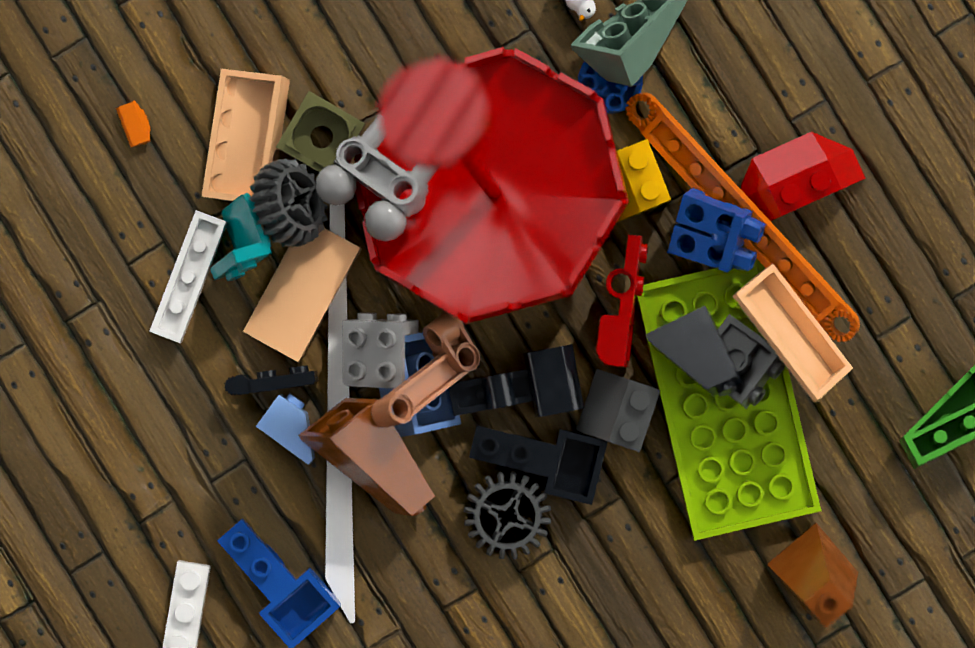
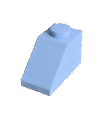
[256,393,315,465]

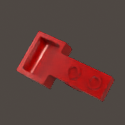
[597,234,648,367]

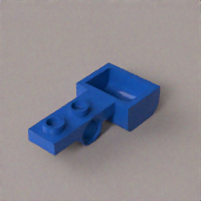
[217,518,341,648]

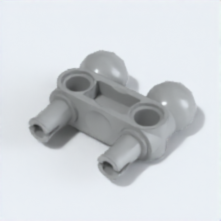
[316,114,438,241]

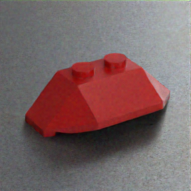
[740,132,866,221]

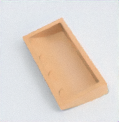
[201,69,290,202]
[243,228,362,362]
[733,264,853,403]

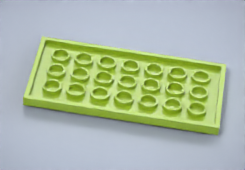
[637,259,821,541]

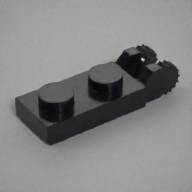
[224,365,319,395]

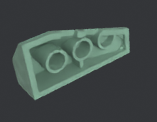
[571,0,688,87]

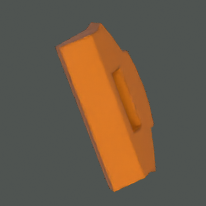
[116,100,151,147]

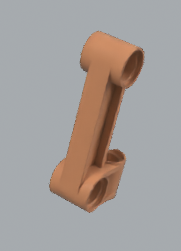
[371,312,480,428]

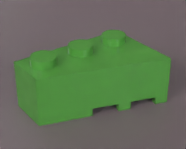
[899,365,975,469]

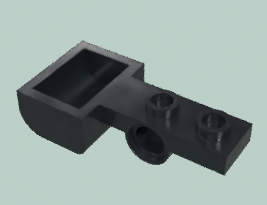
[448,344,584,417]
[469,425,608,505]

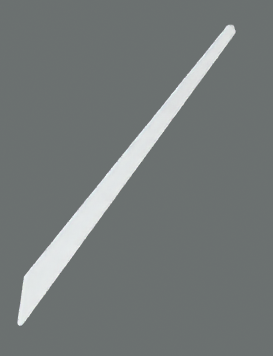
[325,204,355,623]

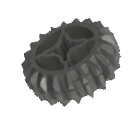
[249,159,328,247]
[464,471,551,559]

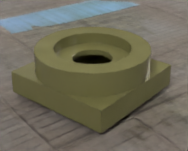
[276,91,366,172]

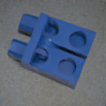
[667,188,766,273]

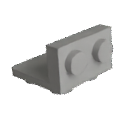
[342,313,418,388]

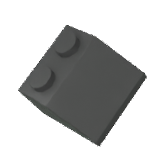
[576,369,661,452]

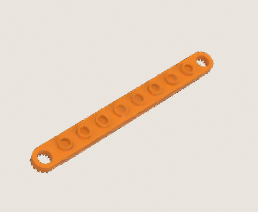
[625,92,860,342]

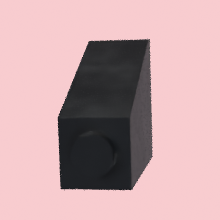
[645,306,743,397]

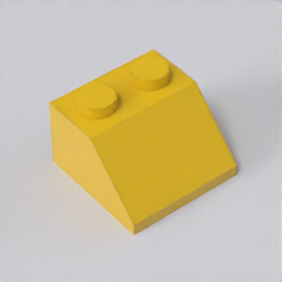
[617,139,671,222]

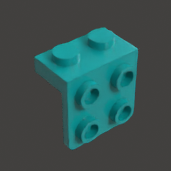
[210,193,272,281]

